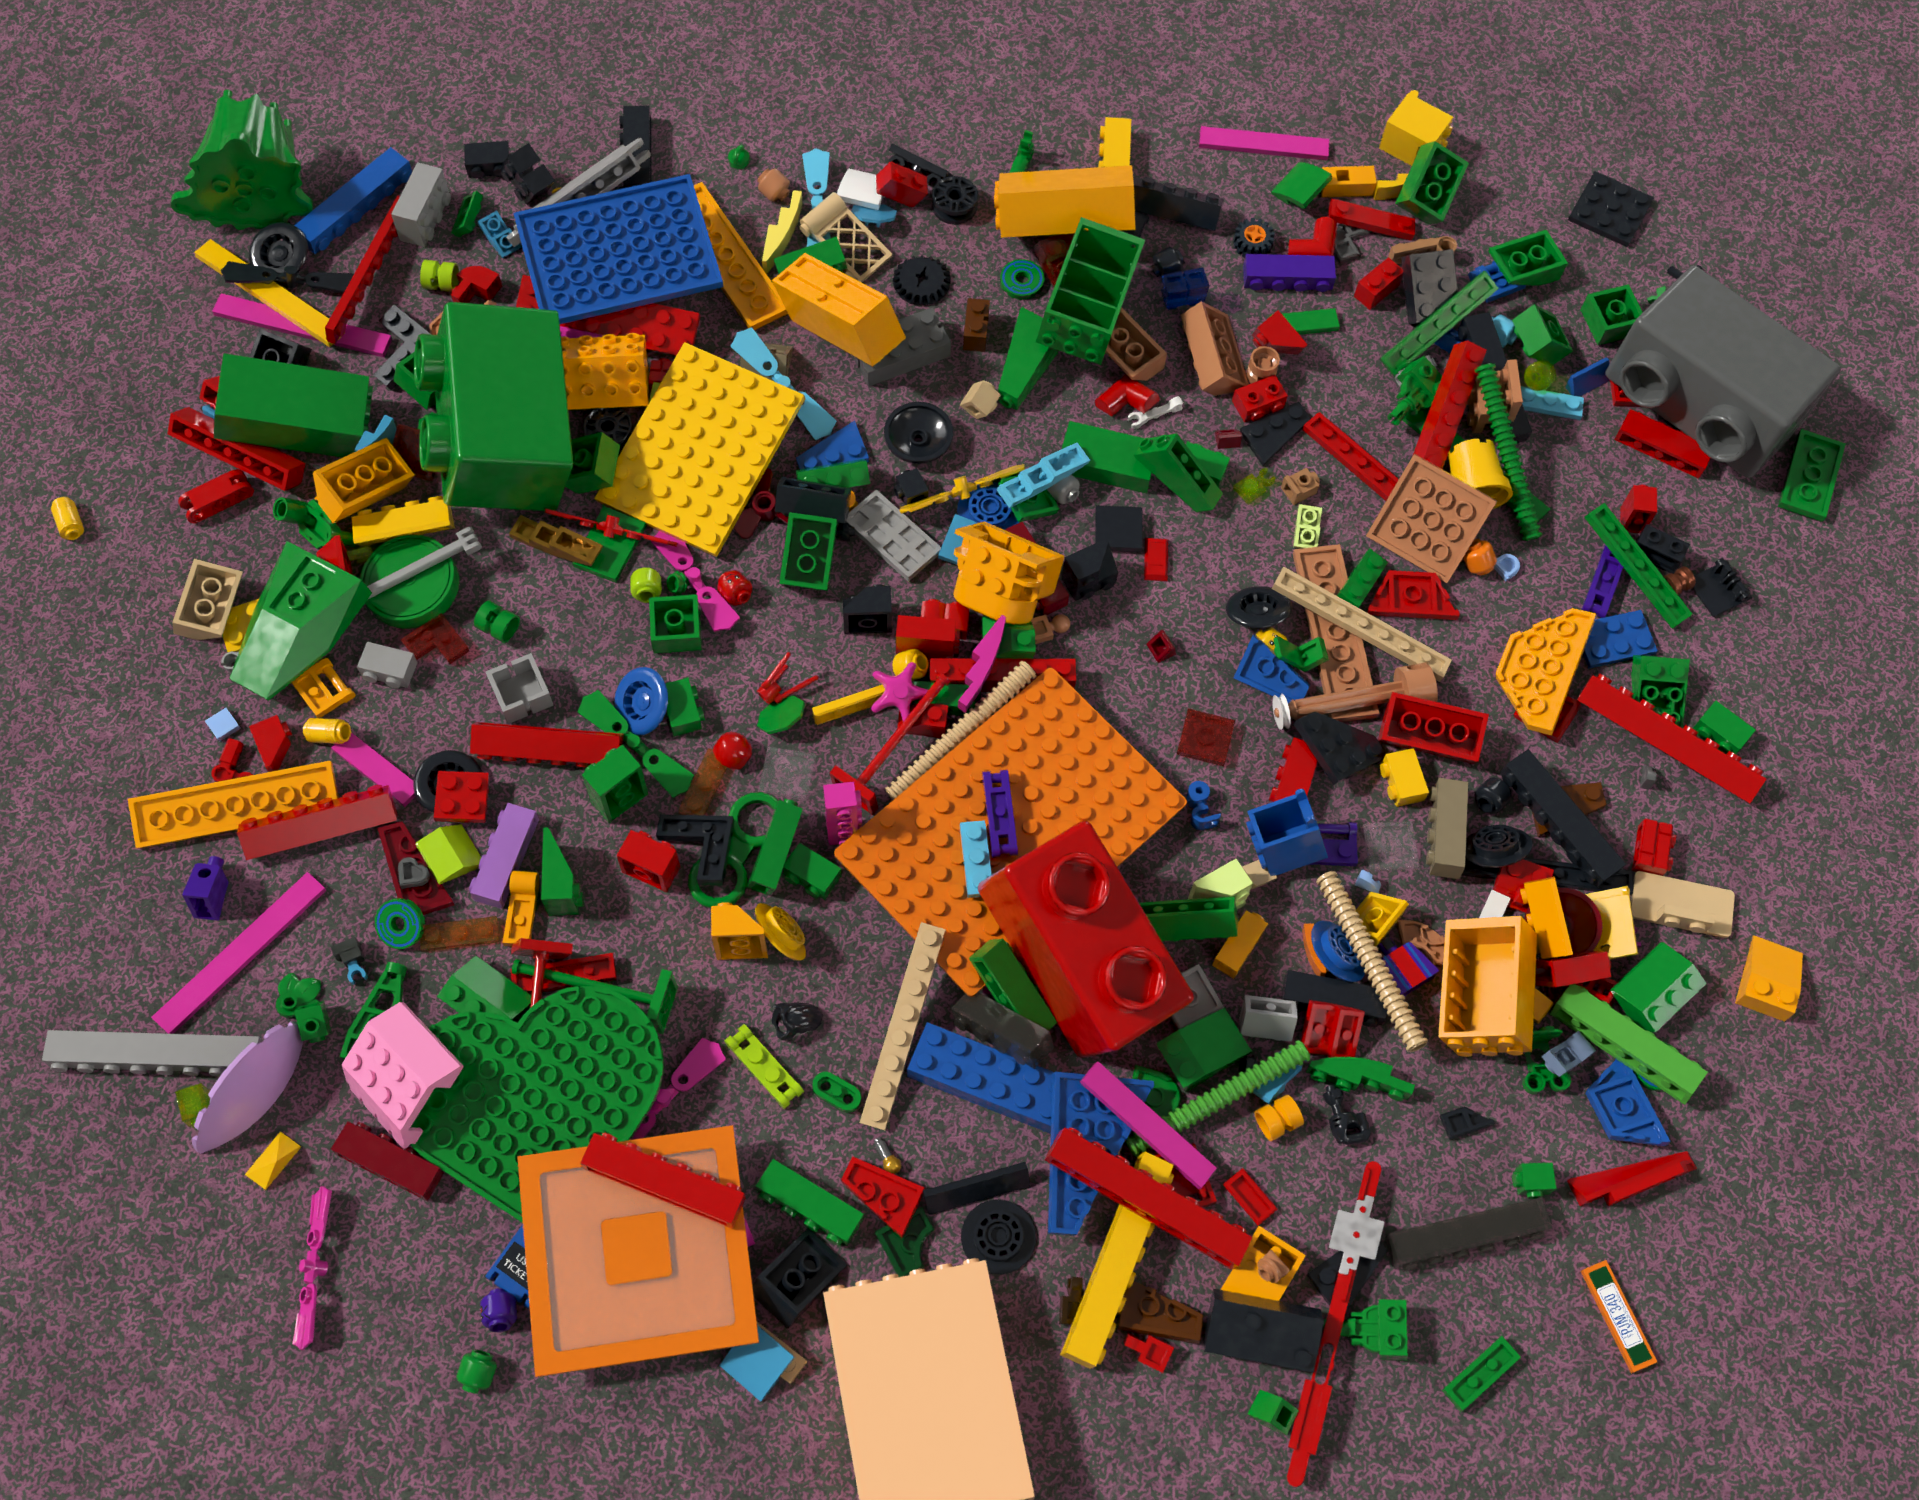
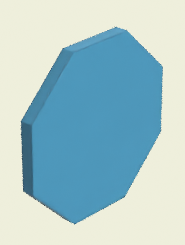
[851,204,897,227]

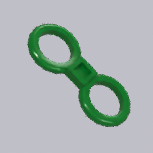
[688,792,779,908]

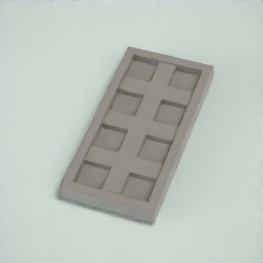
[845,490,941,582]

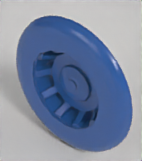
[957,482,1019,530]
[614,667,668,735]
[1311,920,1365,982]

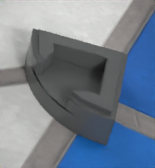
[1640,765,1657,790]

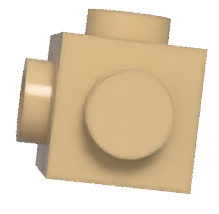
[960,380,1001,419]

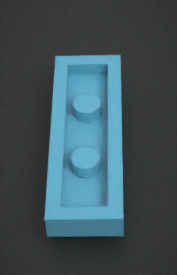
[1521,386,1584,420]
[960,820,992,898]

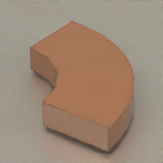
[1396,920,1445,966]

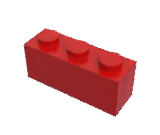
[1269,737,1317,802]

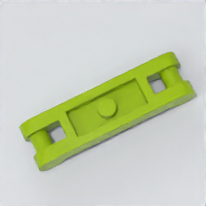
[724,1024,804,1109]

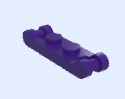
[1581,545,1623,618]
[982,770,1018,858]

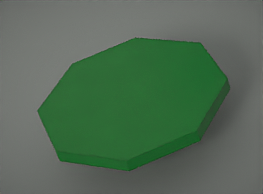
[757,696,805,734]

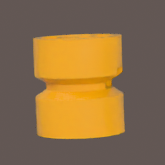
[1254,1094,1304,1142]

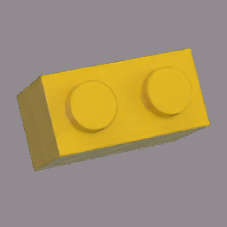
[1380,748,1429,807]

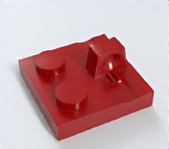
[1493,859,1554,914]

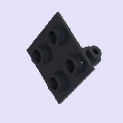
[1692,558,1752,617]

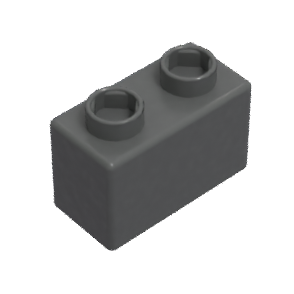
[1605,266,1841,478]

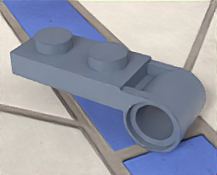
[1542,1031,1596,1077]

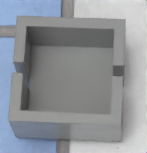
[486,653,554,724]

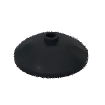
[884,402,953,464]

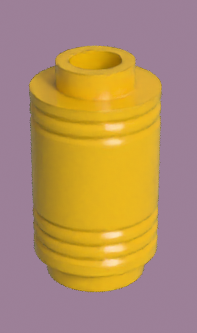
[51,497,84,540]
[303,718,351,744]

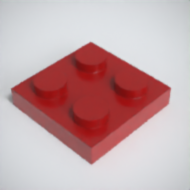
[434,771,490,823]

